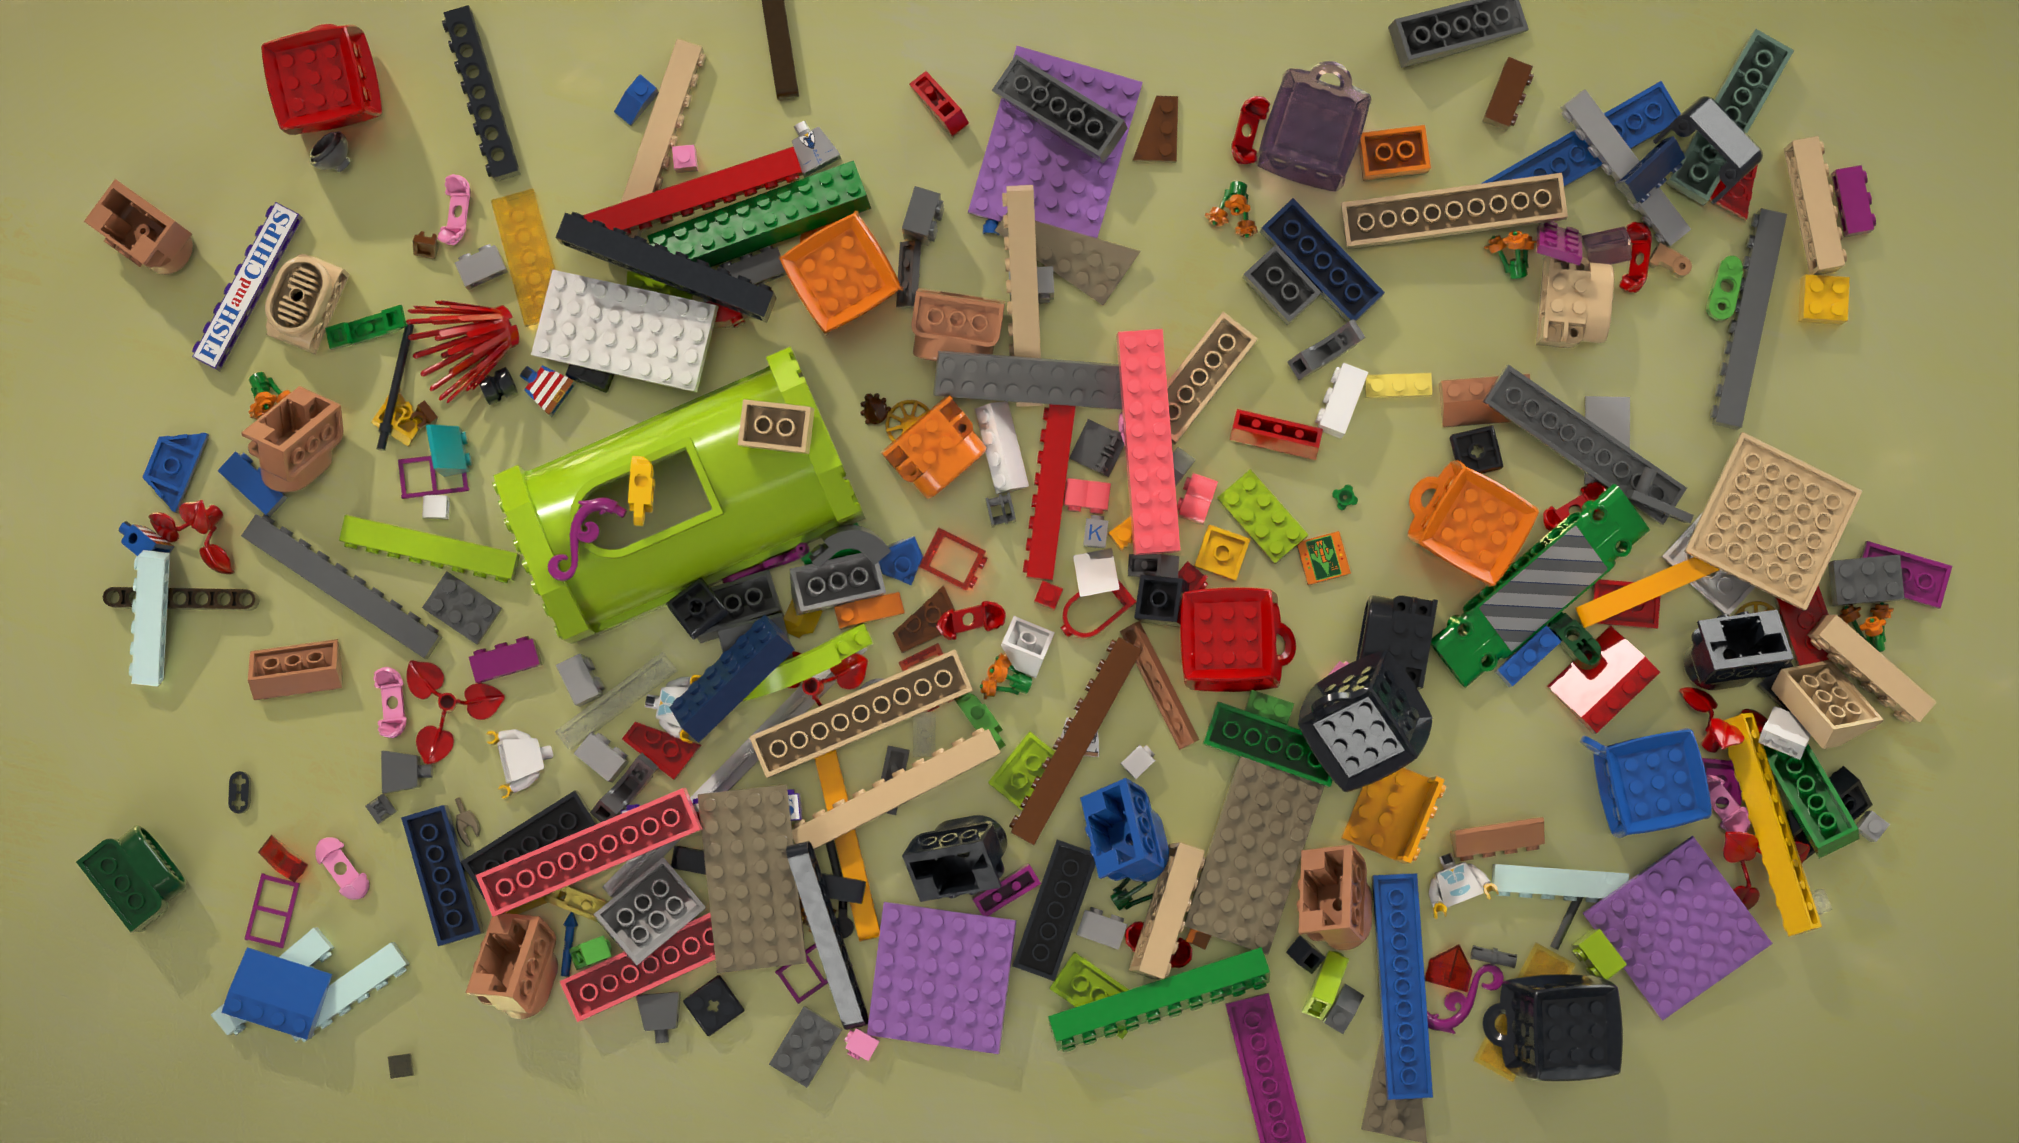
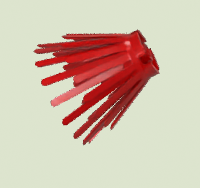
[406,300,519,403]

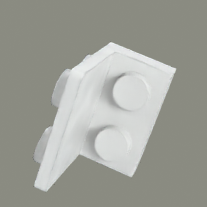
[1758,706,1811,760]

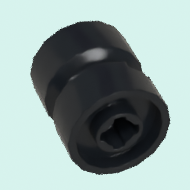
[479,367,518,405]

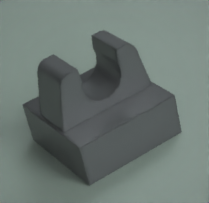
[365,793,397,824]

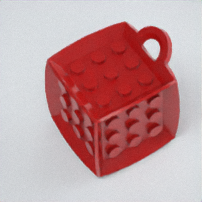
[261,24,382,135]
[1180,588,1296,692]

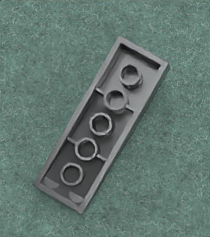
[1388,0,1529,68]
[992,54,1128,164]

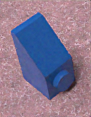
[614,74,659,126]

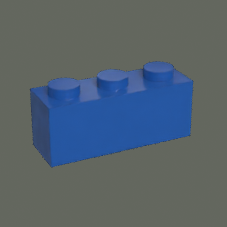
[218,451,288,517]
[1494,625,1561,688]

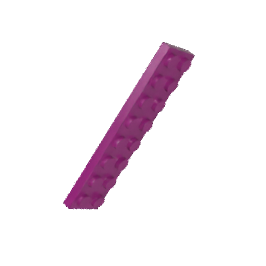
[1225,993,1306,1143]

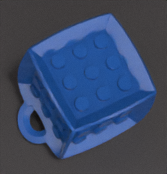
[1579,728,1712,838]

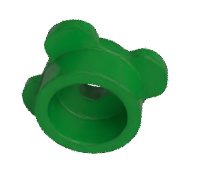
[1332,485,1358,510]

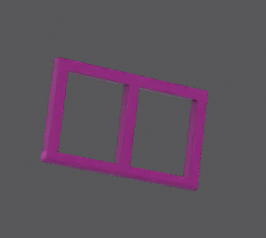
[398,456,469,499]
[244,873,300,948]
[775,944,853,1004]

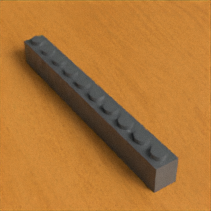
[1710,208,1787,430]
[241,514,442,659]

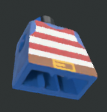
[520,365,576,417]
[118,521,175,556]

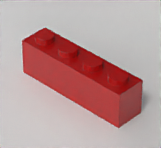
[1230,409,1323,460]

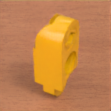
[628,456,655,526]

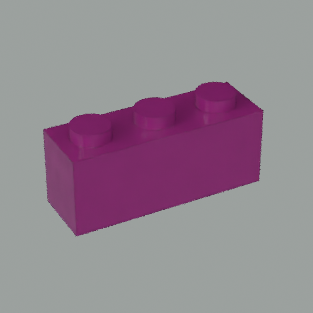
[1831,165,1876,237]
[469,636,542,683]
[972,863,1041,916]

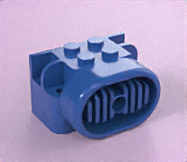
[1080,778,1169,882]

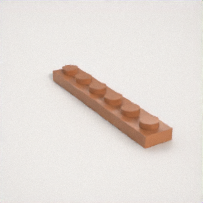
[1120,621,1199,750]

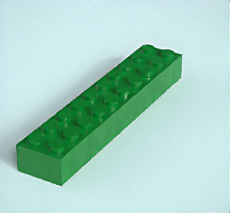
[647,160,871,267]
[1048,947,1270,1052]

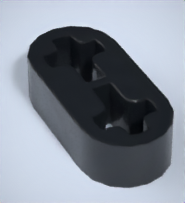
[228,771,251,814]

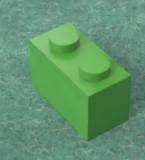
[1244,690,1294,725]
[569,935,612,970]

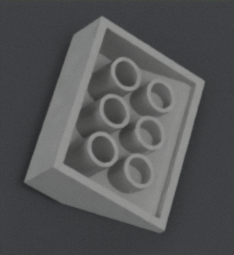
[594,857,706,965]

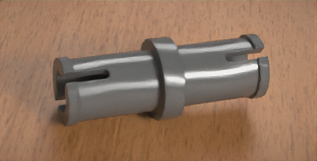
[1470,945,1517,968]

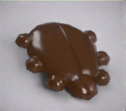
[860,393,891,425]

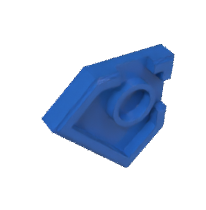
[879,536,923,585]

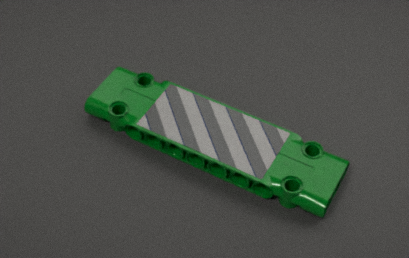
[1431,484,1650,688]

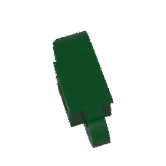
[1548,612,1601,670]

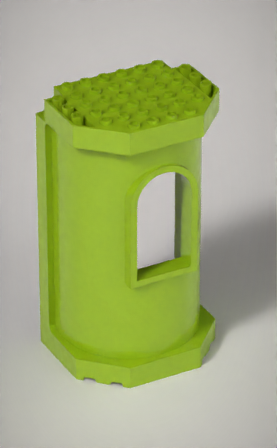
[492,346,866,644]

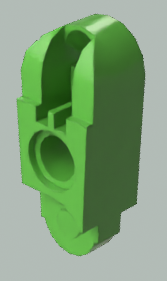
[1706,256,1743,321]
[954,693,1006,750]

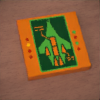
[1297,531,1351,585]

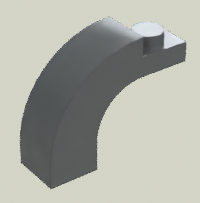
[1287,319,1366,380]
[809,525,891,568]
[590,753,659,822]

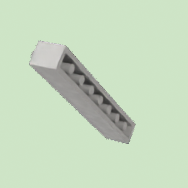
[1560,89,1691,246]

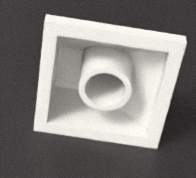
[1001,616,1055,678]

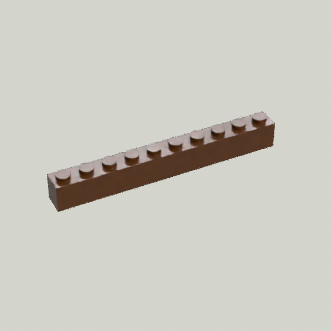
[1009,637,1142,845]

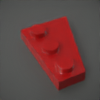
[1709,165,1758,221]
[622,722,702,780]

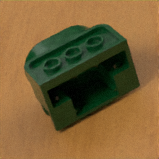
[76,826,186,933]

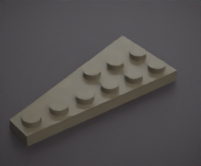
[995,213,1141,305]
[1361,1032,1427,1143]

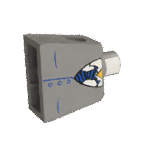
[792,121,841,178]

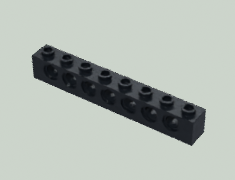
[442,5,521,182]

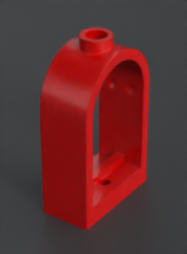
[1060,580,1137,639]

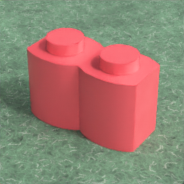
[1177,473,1218,525]
[1064,478,1111,515]

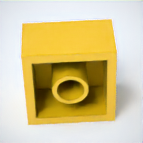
[1798,274,1850,325]

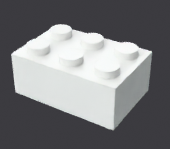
[1315,363,1368,439]

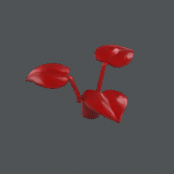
[148,500,234,574]
[787,651,868,707]
[407,660,505,764]
[1679,687,1768,753]
[1723,832,1810,910]

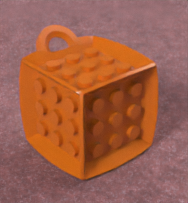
[779,211,904,336]
[1408,460,1539,587]

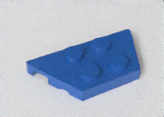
[142,433,209,513]

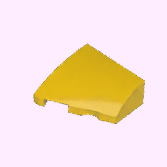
[371,389,422,447]

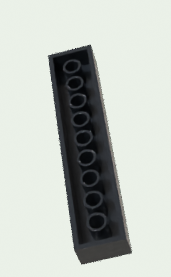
[555,212,777,323]

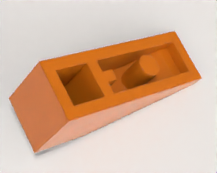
[834,592,905,630]

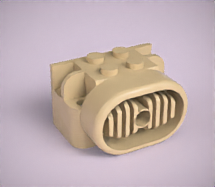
[265,254,350,355]
[1536,256,1614,348]

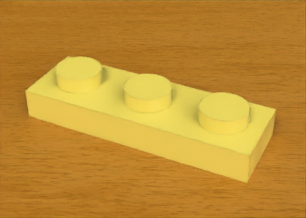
[1365,373,1432,398]

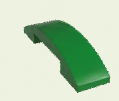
[325,305,407,349]

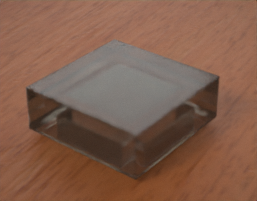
[388,1053,414,1079]

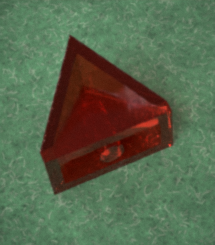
[1425,944,1473,992]

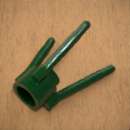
[1110,877,1153,911]

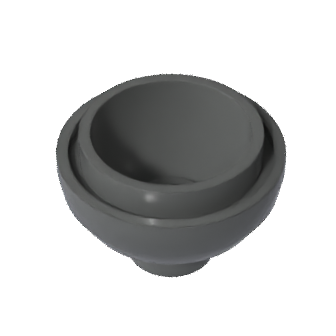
[309,131,350,172]

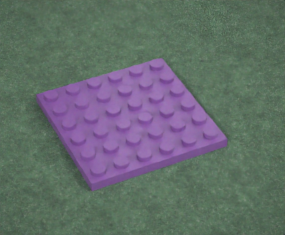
[1583,836,1773,1021]
[867,902,1017,1054]

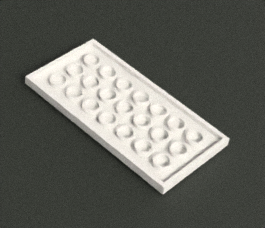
[531,270,718,393]

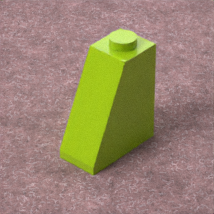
[1302,950,1349,1020]

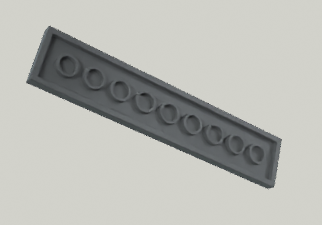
[933,351,1122,409]
[1482,365,1687,525]

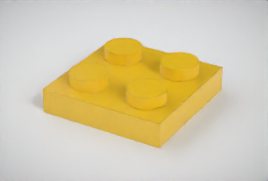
[1194,525,1250,581]

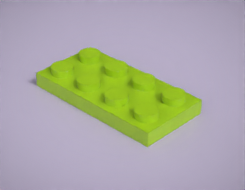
[1217,469,1308,564]
[1049,952,1129,1040]

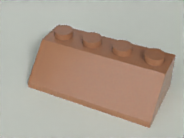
[1439,374,1530,427]
[248,639,343,700]
[1450,817,1545,861]

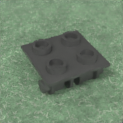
[1069,419,1125,477]

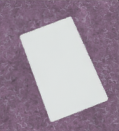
[1073,548,1119,597]

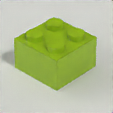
[1572,929,1627,980]

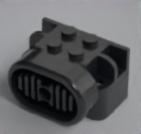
[1356,595,1438,690]
[1684,610,1794,690]
[902,815,1007,902]

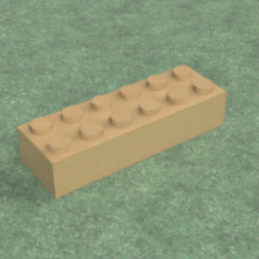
[1784,136,1847,275]
[1167,312,1258,445]
[1807,615,1936,723]
[1129,842,1205,979]

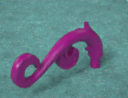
[548,497,627,581]
[722,542,810,584]
[1427,964,1504,1034]

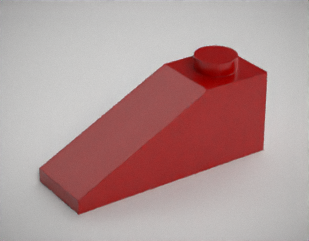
[909,71,969,136]

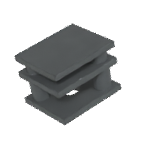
[985,492,1016,528]

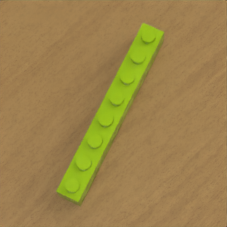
[339,515,520,583]

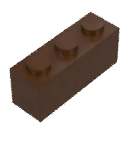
[1482,57,1534,131]

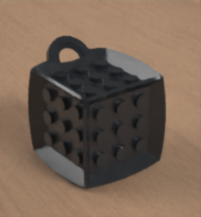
[1298,650,1432,792]
[1483,974,1623,1081]

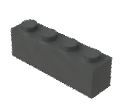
[703,246,787,303]

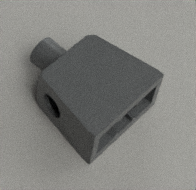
[381,751,433,793]
[636,992,681,1043]

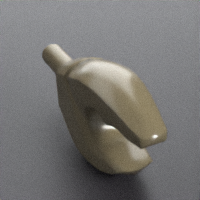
[455,797,480,847]

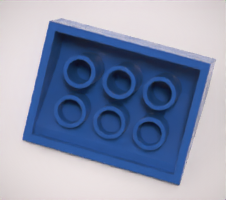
[221,947,333,1040]

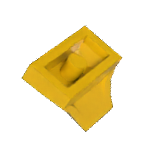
[784,599,823,639]

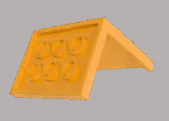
[1341,767,1446,864]

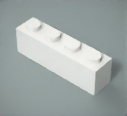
[975,401,1029,494]

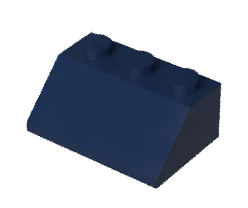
[1615,136,1686,204]

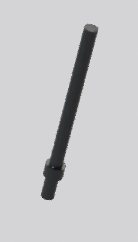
[376,323,414,451]

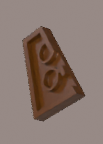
[1133,96,1178,163]
[893,585,955,653]

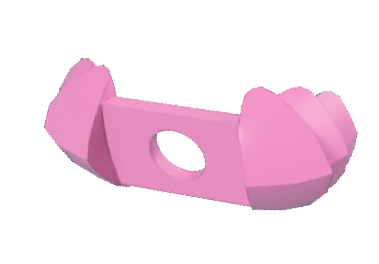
[437,174,470,246]
[373,667,407,738]
[1706,775,1750,833]
[315,837,370,900]

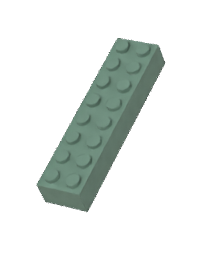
[1666,29,1794,206]

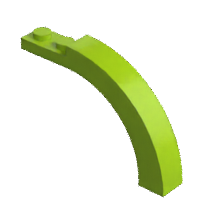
[743,623,873,701]

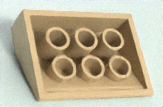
[1771,660,1884,749]

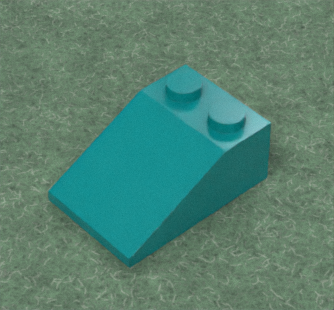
[426,424,472,477]

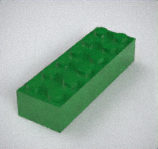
[1203,702,1333,788]
[1763,743,1860,859]

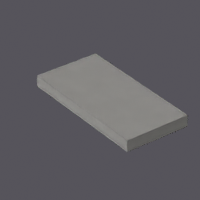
[1584,396,1630,485]

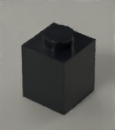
[1286,935,1326,974]

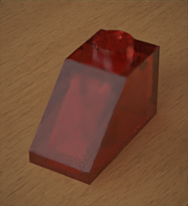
[258,835,308,882]

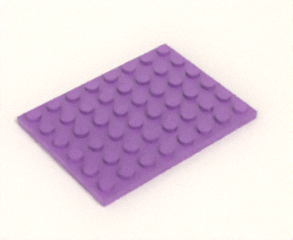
[968,46,1143,238]

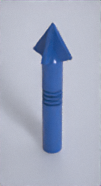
[561,912,578,977]

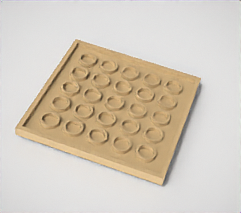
[1684,432,1862,611]

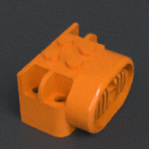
[880,395,987,499]

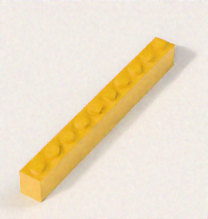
[1724,713,1822,937]

